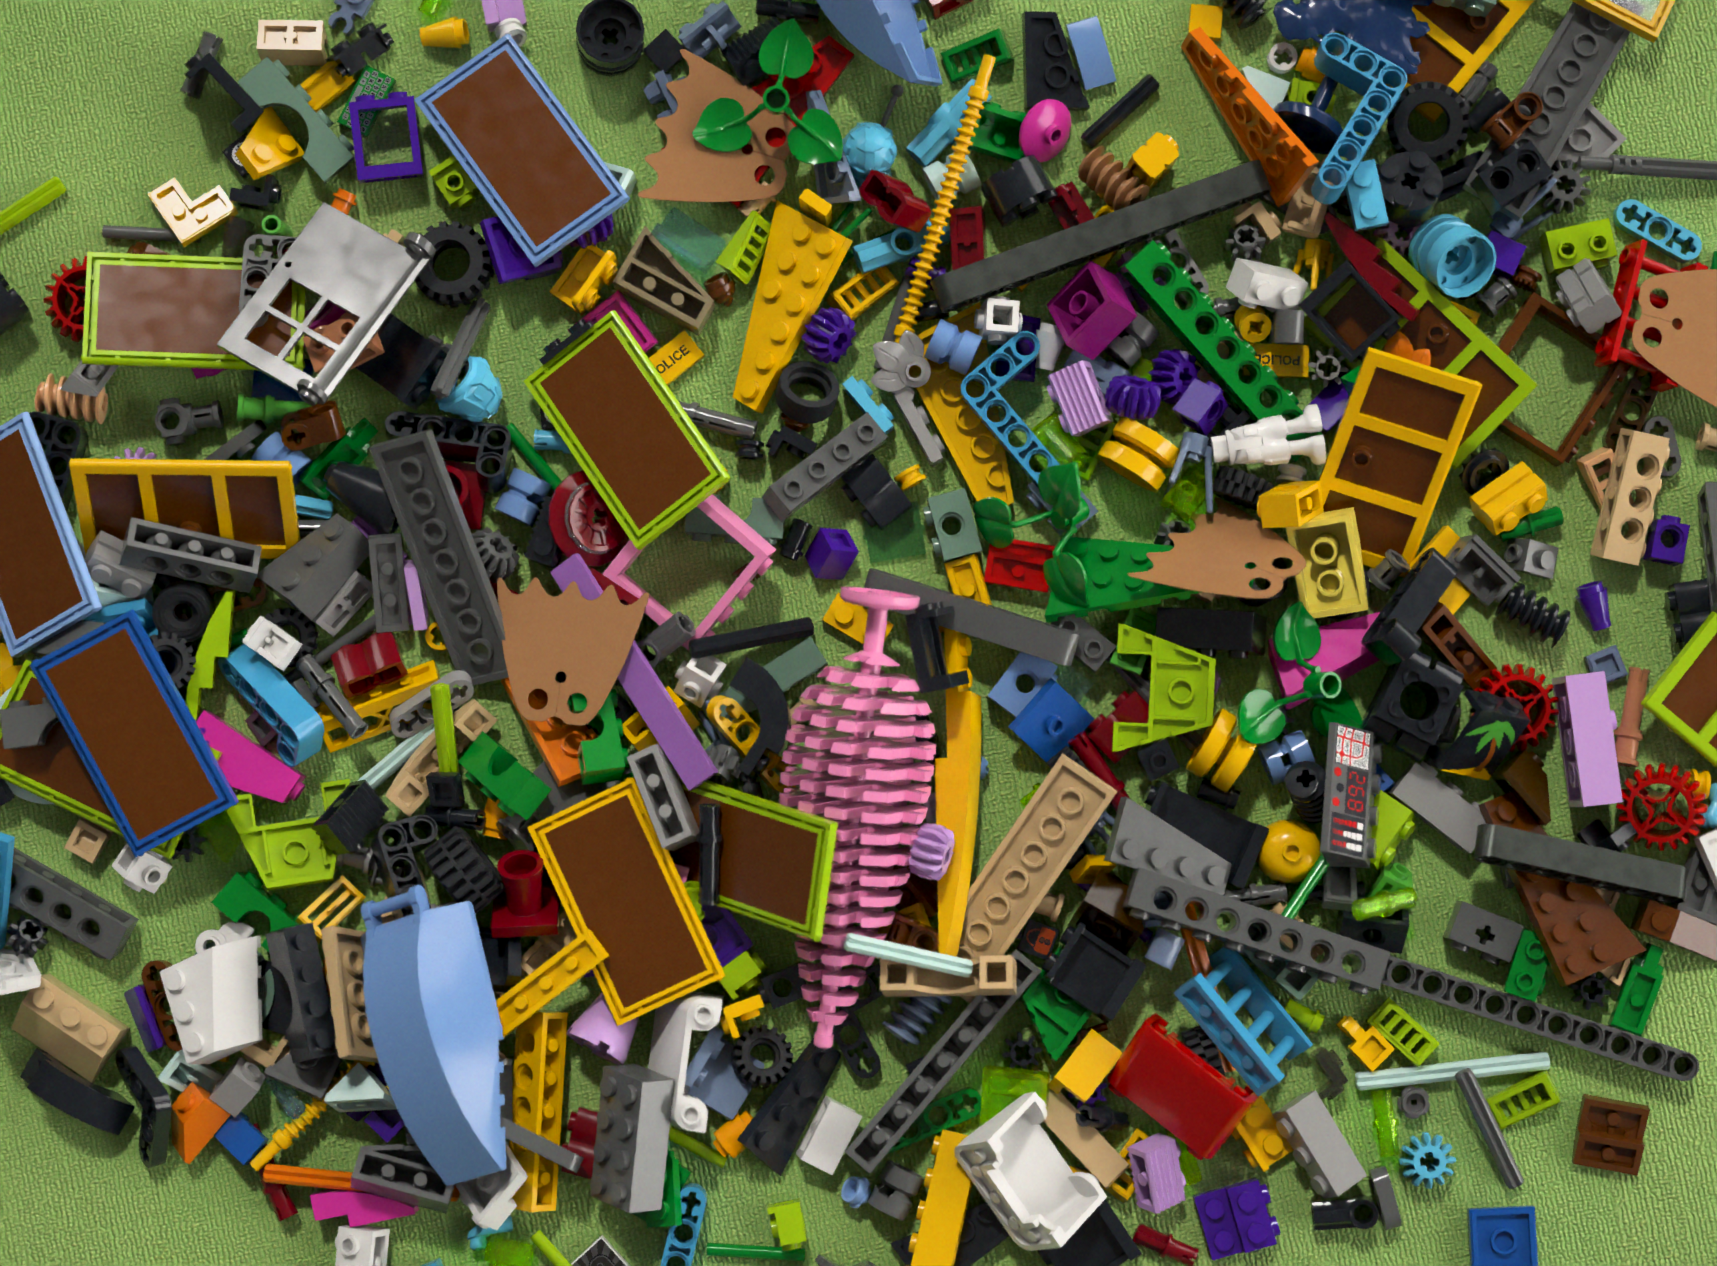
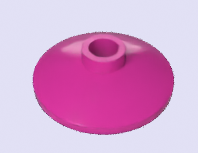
[1019,99,1071,162]

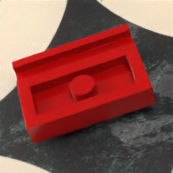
[984,539,1055,593]

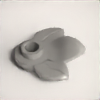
[871,330,931,392]

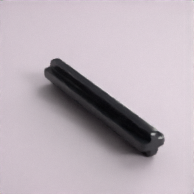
[689,617,814,659]

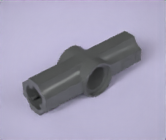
[615,611,696,688]

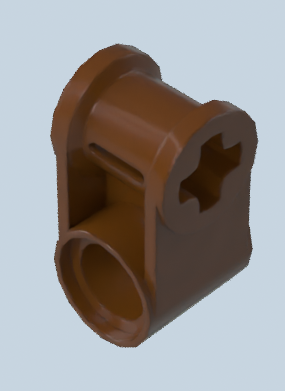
[1479,92,1543,154]
[280,400,346,451]
[884,911,939,953]

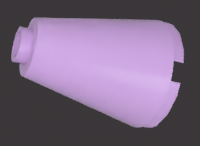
[566,992,640,1065]

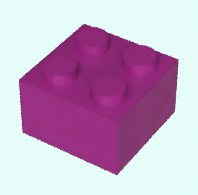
[1046,260,1137,360]

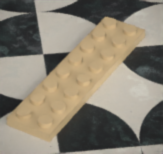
[957,753,1117,1003]

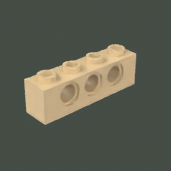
[1590,428,1670,566]

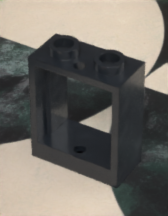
[1298,260,1403,363]

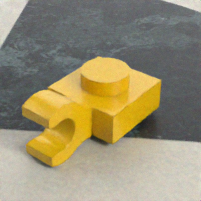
[1336,1015,1395,1072]

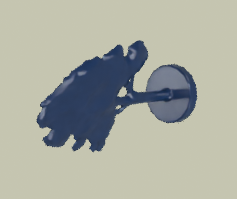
[1273,0,1433,155]

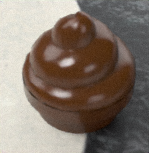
[703,272,735,307]

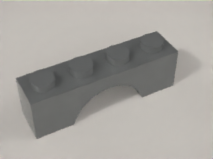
[0,697,60,750]

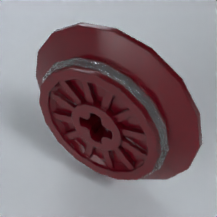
[548,470,630,566]

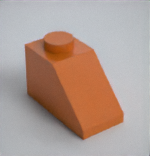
[171,1082,231,1164]

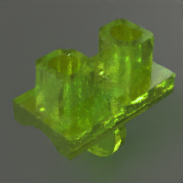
[1160,463,1214,522]

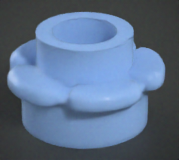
[841,1176,871,1208]

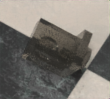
[1310,1046,1348,1100]

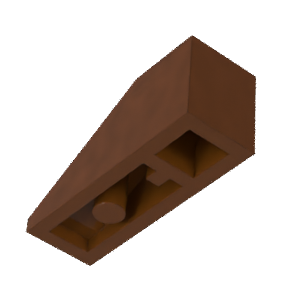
[1416,601,1497,690]
[1630,898,1717,961]

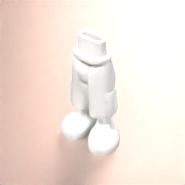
[1211,404,1326,465]

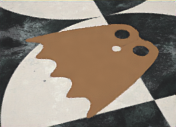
[638,49,795,202]
[1632,269,1717,407]
[1127,497,1306,598]
[497,577,649,726]

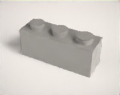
[627,744,699,851]
[1387,761,1486,854]
[1272,1090,1367,1199]

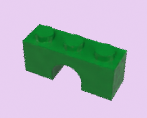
[567,689,629,785]
[458,731,552,820]
[211,871,302,952]

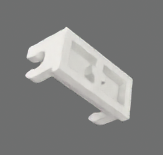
[796,1095,863,1175]

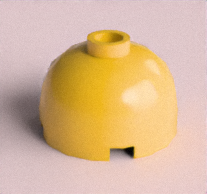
[1256,819,1321,884]

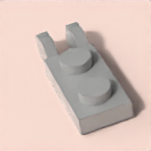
[892,385,946,467]

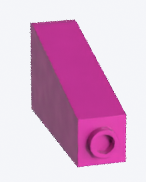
[1268,612,1380,710]
[196,710,306,803]

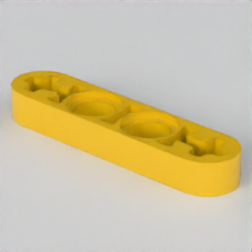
[707,695,796,793]

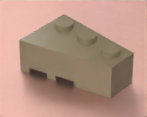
[613,226,715,336]

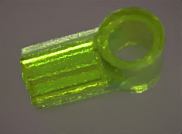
[1031,412,1089,471]

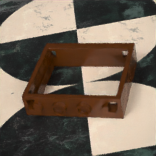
[1496,292,1631,467]

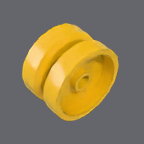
[1097,417,1180,493]
[1186,708,1257,793]

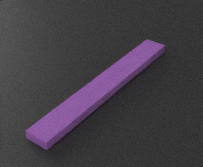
[550,554,718,791]

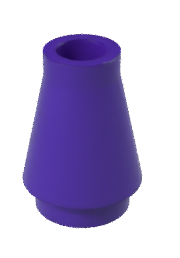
[1575,581,1612,631]

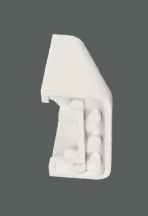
[648,991,723,1133]
[954,1092,1107,1251]

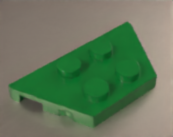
[1021,945,1092,1062]

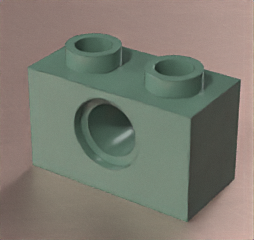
[923,488,982,563]

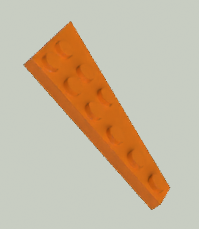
[1180,27,1319,207]

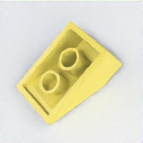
[1286,507,1369,619]

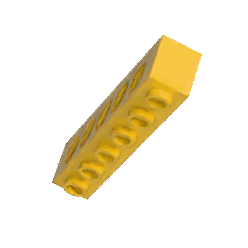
[509,1009,568,1212]

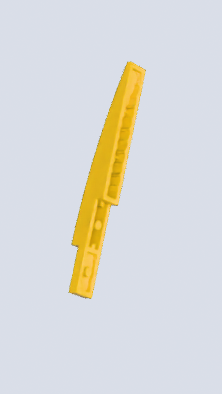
[935,629,982,957]

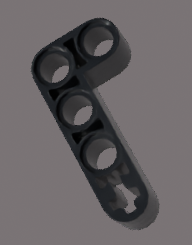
[29,411,88,512]
[385,411,512,493]
[1361,548,1458,665]
[371,815,438,920]

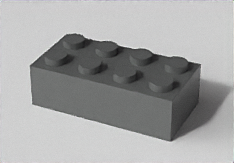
[590,1064,675,1213]

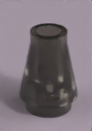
[221,215,256,258]

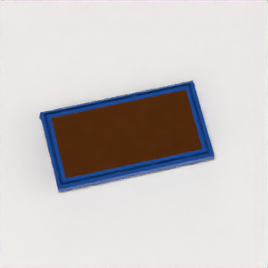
[29,609,239,857]

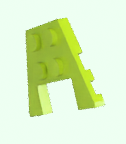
[1112,623,1216,752]
[226,779,350,891]

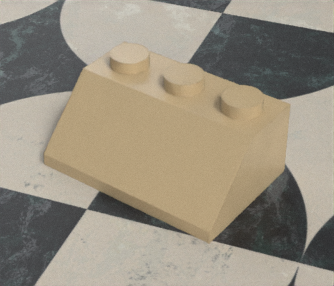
[11,974,130,1083]

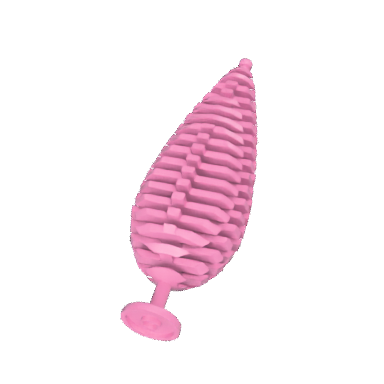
[779,587,936,1049]

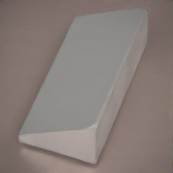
[60,361,118,397]

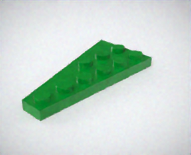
[1045,537,1256,623]

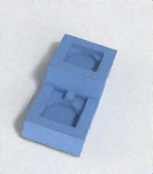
[1066,16,1116,90]

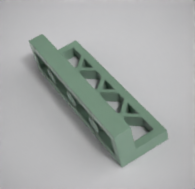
[702,637,828,733]

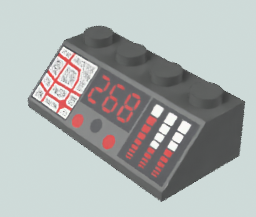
[1320,722,1383,868]

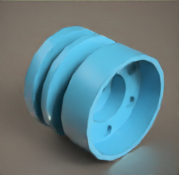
[1408,214,1497,298]

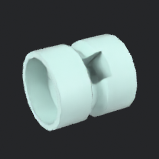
[922,153,981,201]

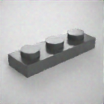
[368,533,409,633]

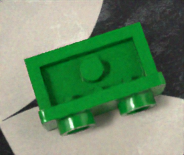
[968,102,1027,163]
[1503,929,1550,1002]

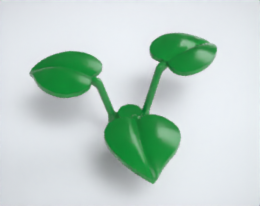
[692,19,843,164]
[973,462,1090,606]
[1238,601,1363,744]

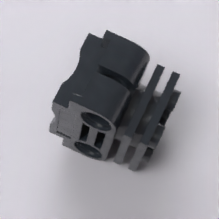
[1359,650,1464,761]

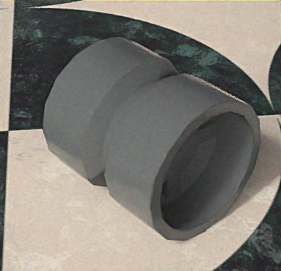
[1104,311,1160,369]
[867,1160,925,1221]

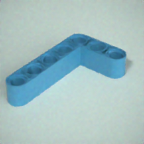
[1311,33,1407,204]
[960,331,1060,489]

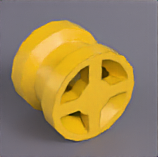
[1234,305,1271,343]

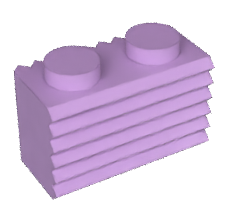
[1047,360,1113,437]
[1127,1133,1186,1214]

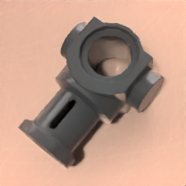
[155,398,224,446]

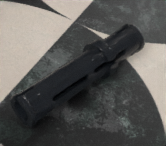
[696,803,723,905]

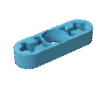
[1613,199,1702,263]

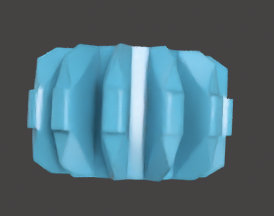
[1398,1132,1456,1189]

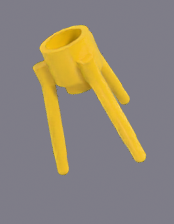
[1293,239,1334,291]

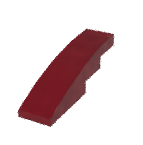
[1324,212,1421,322]

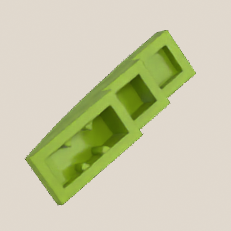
[185,589,235,720]

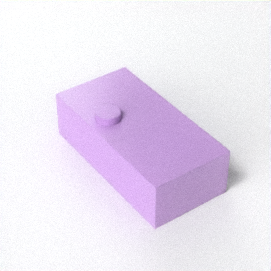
[1552,671,1623,807]

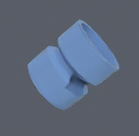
[924,319,983,376]
[251,432,313,487]
[494,468,552,527]
[1257,730,1315,786]

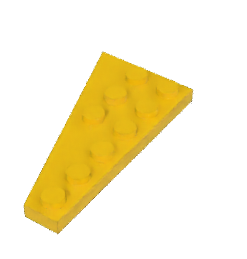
[733,200,853,414]
[909,302,1014,506]

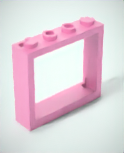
[603,494,777,651]

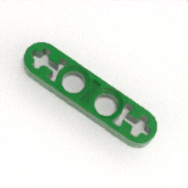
[886,1087,983,1155]

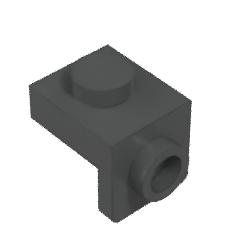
[1504,538,1559,579]

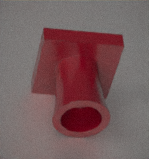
[444,460,489,531]
[491,850,561,938]

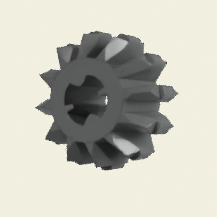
[1535,159,1591,214]
[472,527,520,584]

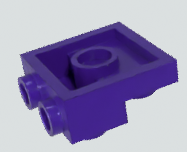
[480,216,563,285]
[701,905,753,967]
[1193,1178,1281,1261]

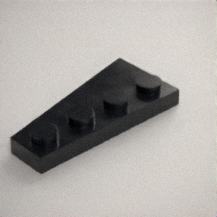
[737,1038,841,1176]
[890,1202,1010,1266]

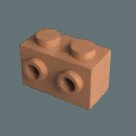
[303,312,385,374]

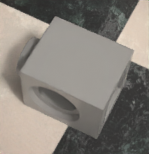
[209,1057,266,1117]

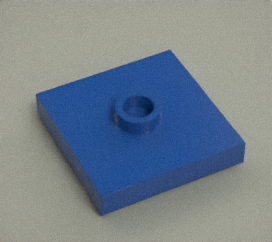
[1008,678,1095,762]
[1467,1205,1538,1266]

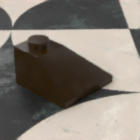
[1491,750,1551,825]
[1067,870,1144,956]

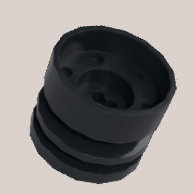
[576,0,644,77]

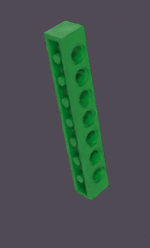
[1118,240,1323,464]

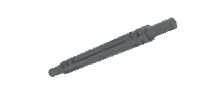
[1577,155,1717,180]

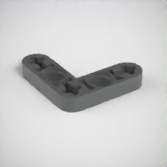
[239,234,297,328]

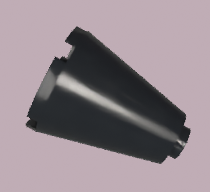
[323,461,399,534]

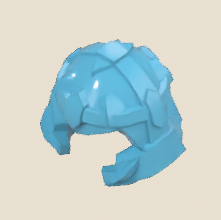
[842,122,897,190]
[435,356,502,422]

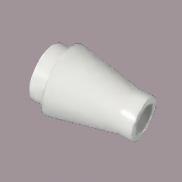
[1035,322,1065,371]

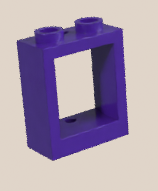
[349,92,424,184]

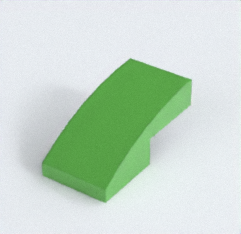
[1109,608,1157,676]

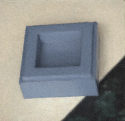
[1583,645,1628,683]

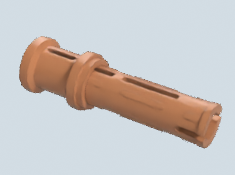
[1614,667,1650,768]

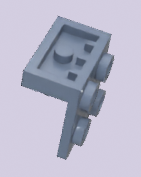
[684,1026,765,1120]

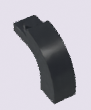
[729,657,791,779]
[20,1048,135,1135]

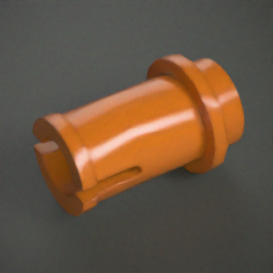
[331,188,357,215]

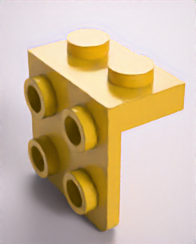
[549,245,619,316]

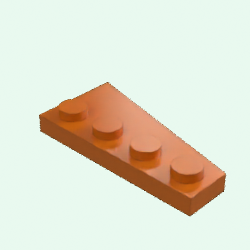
[501,677,599,787]

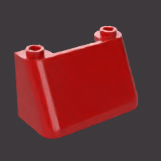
[1107,1013,1260,1160]

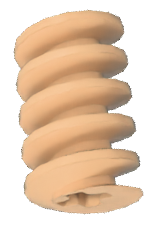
[34,373,108,424]

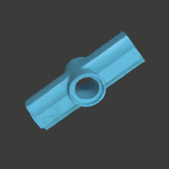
[906,79,992,167]
[852,219,951,274]

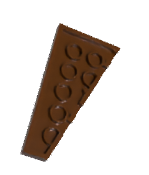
[1478,792,1646,988]

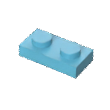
[1345,159,1389,231]
[842,376,894,435]

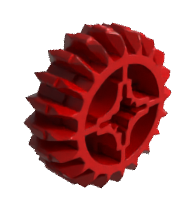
[43,256,87,343]
[1470,664,1559,752]
[1616,763,1708,851]

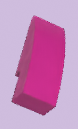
[310,1189,419,1227]

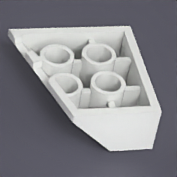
[159,936,262,1064]

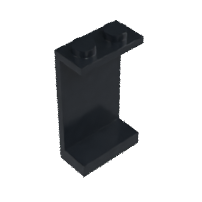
[1143,781,1269,889]

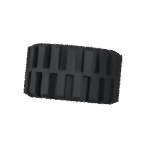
[1386,81,1470,163]
[415,221,494,308]
[424,826,505,915]

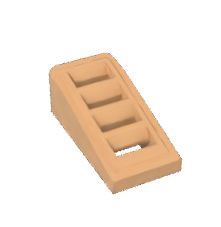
[1576,447,1634,510]

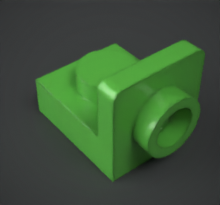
[1365,862,1413,902]

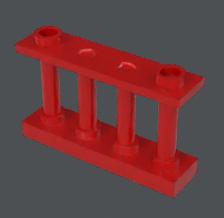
[1594,239,1708,392]

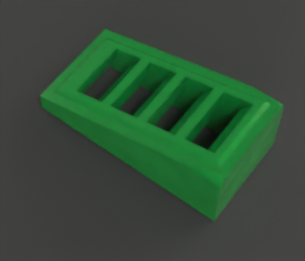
[940,28,1014,83]

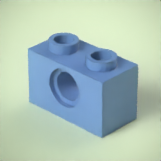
[987,652,1058,718]

